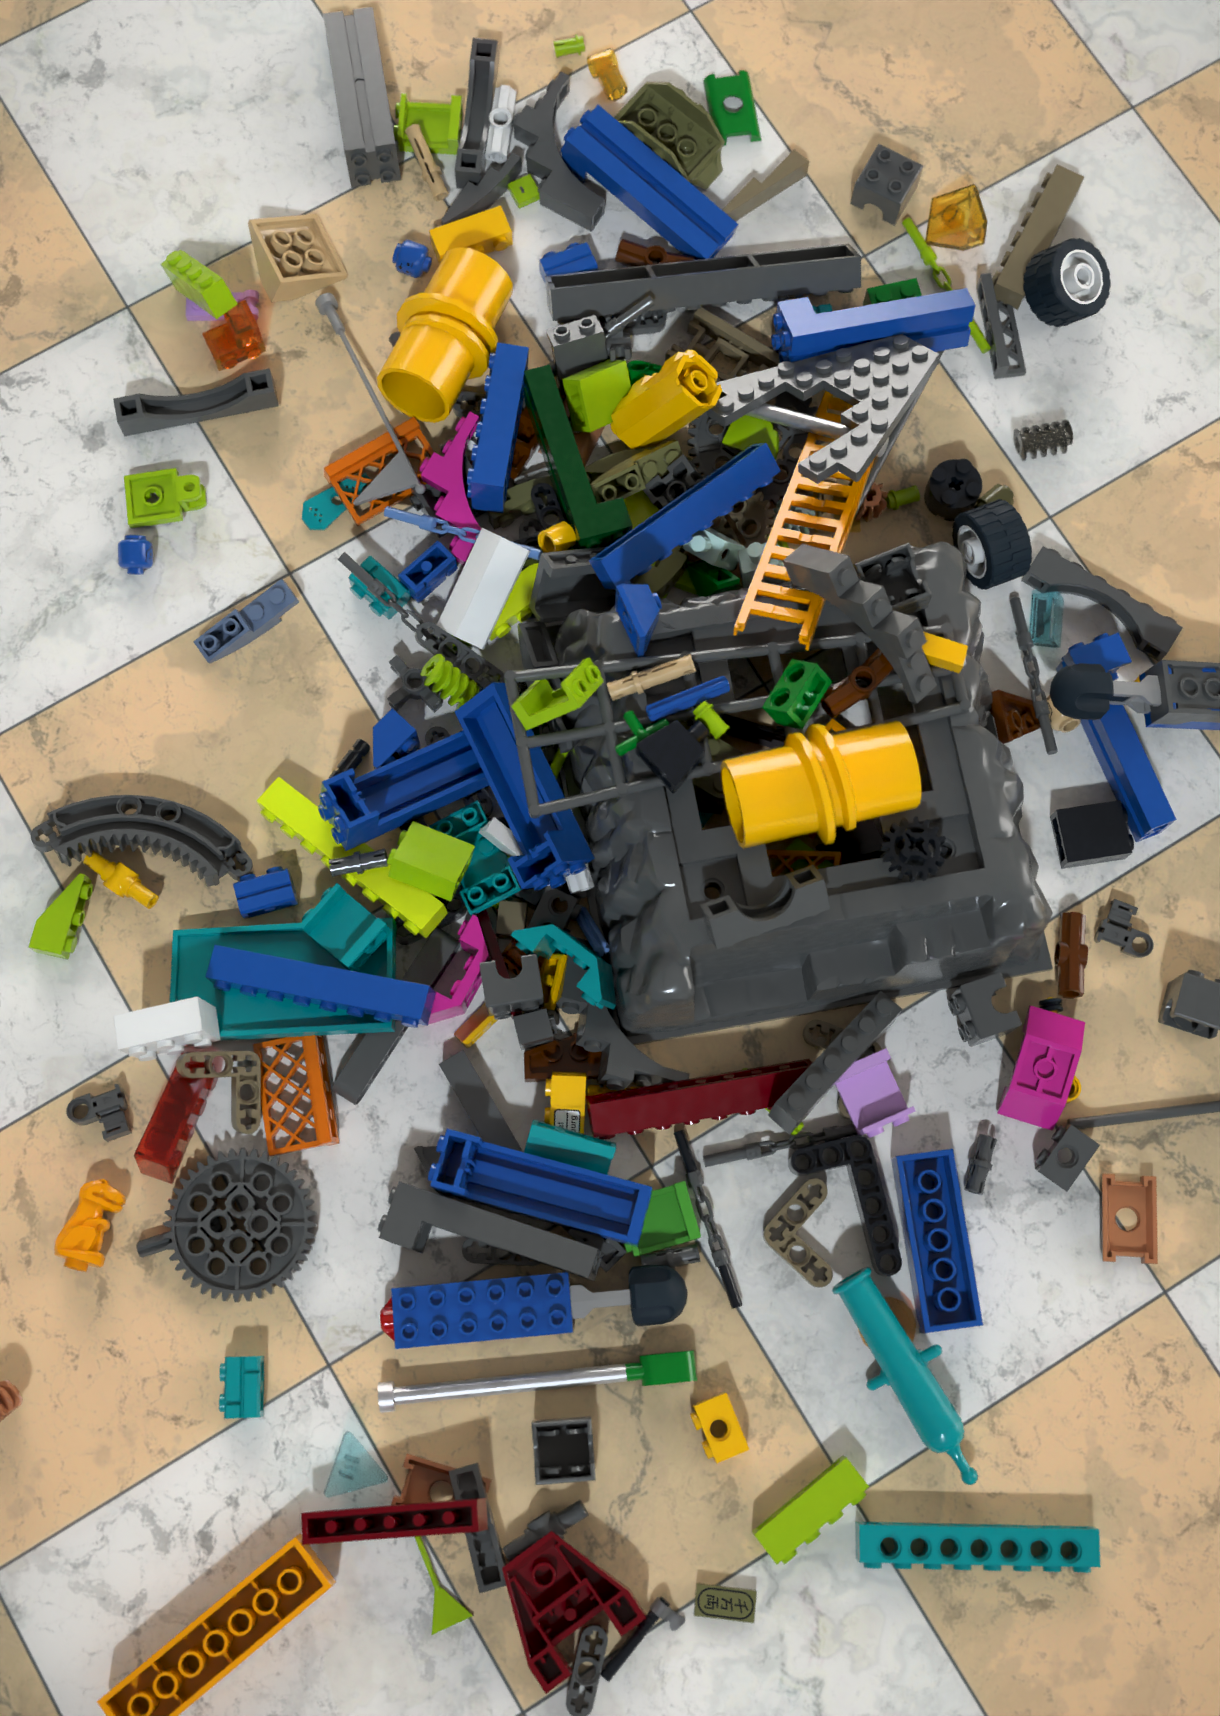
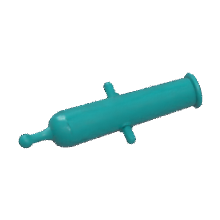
[832,1267,978,1485]

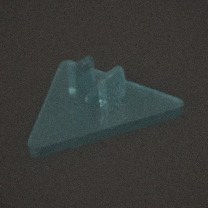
[324,1431,388,1498]

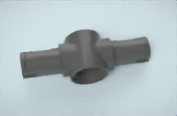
[502,1500,588,1562]

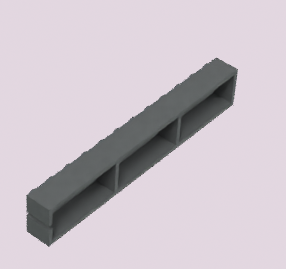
[545,243,861,324]

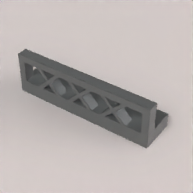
[976,273,1026,379]

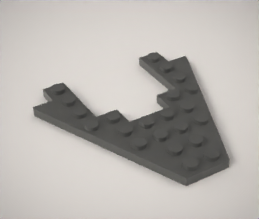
[707,334,939,484]

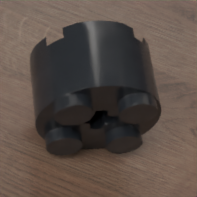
[924,459,982,521]

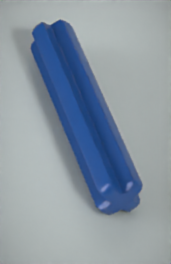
[645,676,730,722]

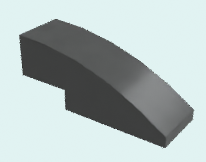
[518,622,562,691]

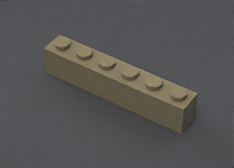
[992,164,1084,310]

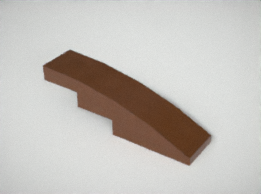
[510,389,566,479]

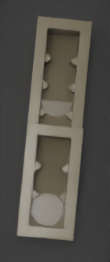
[723,150,809,222]

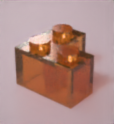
[202,300,266,371]

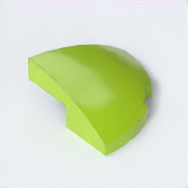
[722,415,779,460]

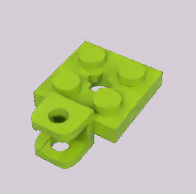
[124,468,207,529]

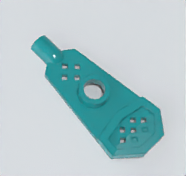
[302,473,370,531]

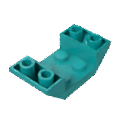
[429,800,521,917]
[511,924,616,1010]

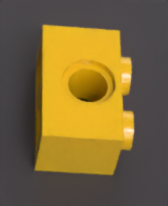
[690,1391,750,1464]

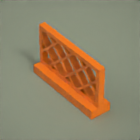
[324,417,434,526]
[253,1035,340,1156]

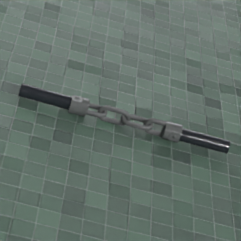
[673,1130,743,1309]

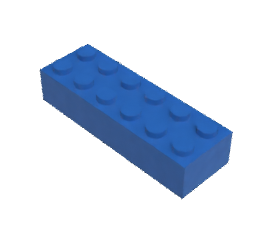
[467,342,529,513]
[891,1149,983,1333]

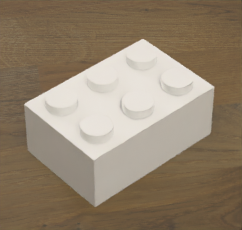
[114,997,221,1061]

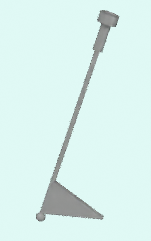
[315,293,426,506]

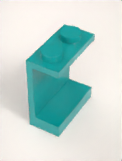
[299,883,392,972]

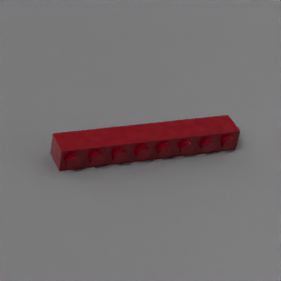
[586,1059,812,1140]

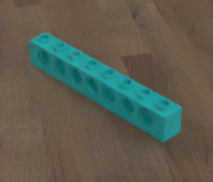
[855,1521,1101,1573]

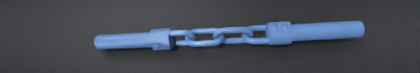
[384,506,543,560]

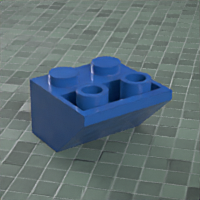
[373,708,421,769]

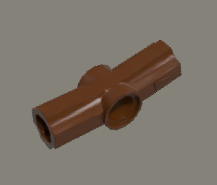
[615,239,695,267]
[820,648,894,718]
[1054,912,1088,999]

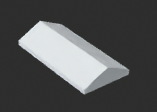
[437,528,530,650]

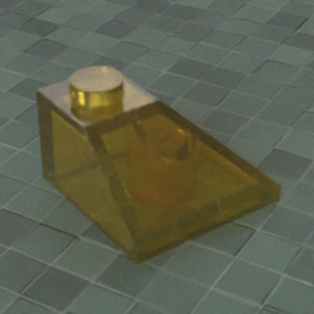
[925,184,988,251]

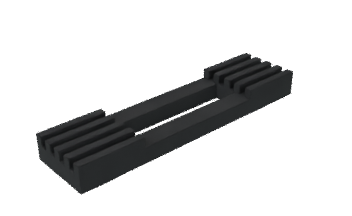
[692,714,798,748]

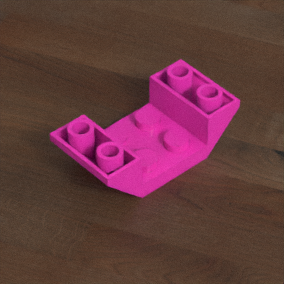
[428,915,490,1025]
[997,1005,1085,1131]

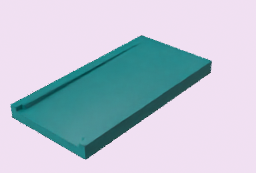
[170,917,396,1041]

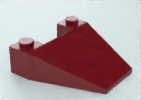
[502,1531,646,1694]

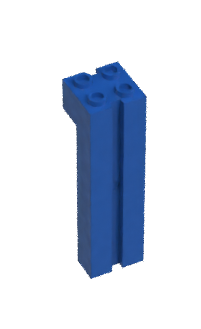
[560,105,739,260]
[771,288,976,363]
[1056,633,1177,843]
[455,682,594,891]
[318,730,489,851]
[428,1129,653,1247]

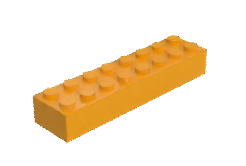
[97,1533,336,1716]

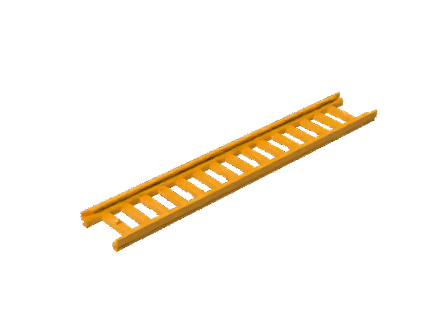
[733,390,875,651]

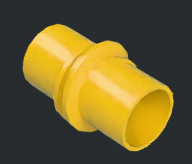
[377,247,513,423]
[721,721,921,849]

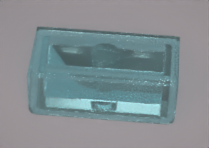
[1030,592,1064,648]

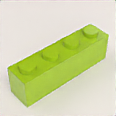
[160,249,237,319]
[752,1455,869,1564]

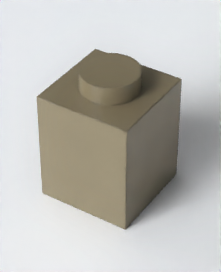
[496,897,528,940]

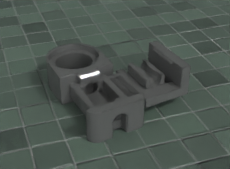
[1094,899,1154,958]
[66,1084,132,1142]

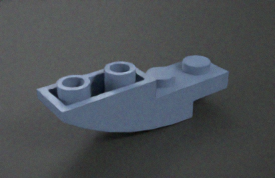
[193,579,299,663]

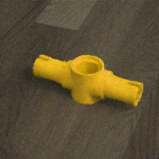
[83,851,159,909]

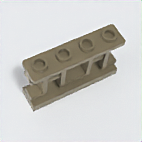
[665,307,780,382]

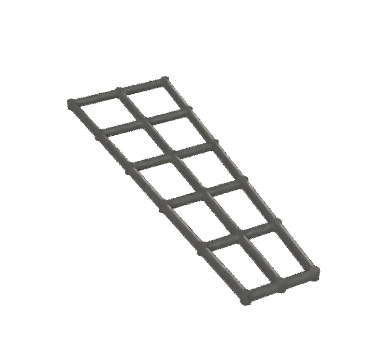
[504,623,971,819]

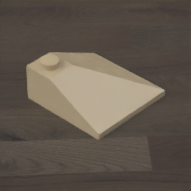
[248,214,348,303]

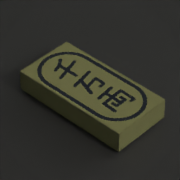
[694,1583,757,1623]

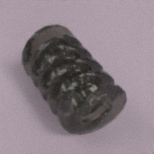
[1013,420,1073,461]

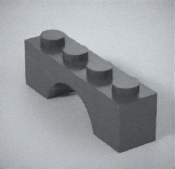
[700,865,830,950]

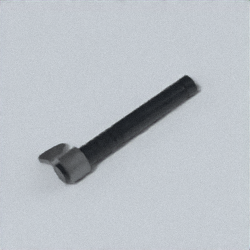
[600,1597,686,1682]

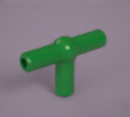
[615,710,669,756]

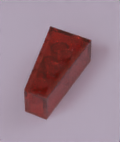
[134,1053,218,1184]

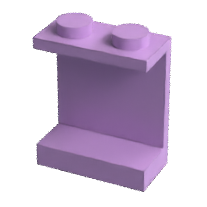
[835,1048,915,1138]

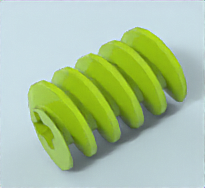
[420,654,479,710]

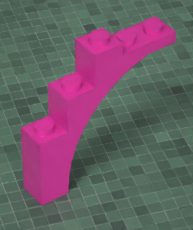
[419,411,481,566]

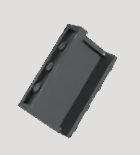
[529,546,635,623]

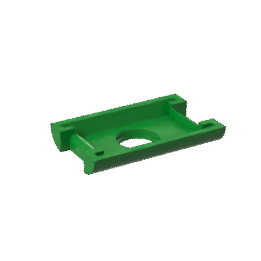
[703,70,762,146]

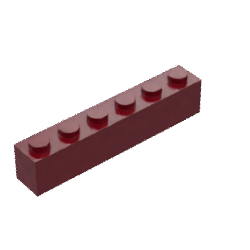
[301,1498,488,1545]

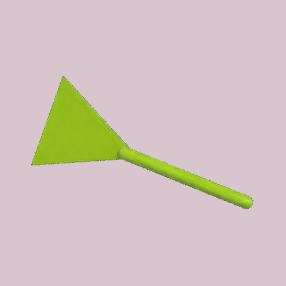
[414,1536,473,1635]

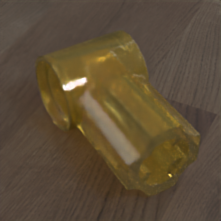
[587,48,628,101]

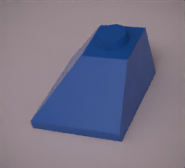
[615,584,662,658]

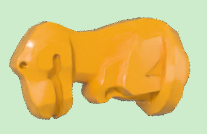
[54,1179,126,1272]

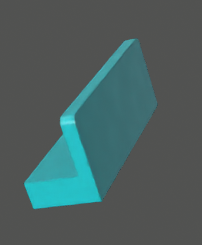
[524,1120,616,1175]

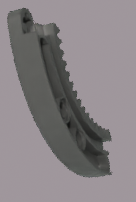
[31,795,253,887]

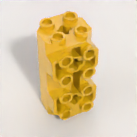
[610,349,722,449]

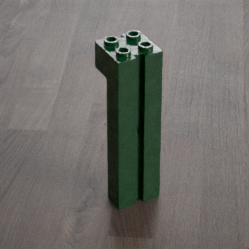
[524,364,633,550]

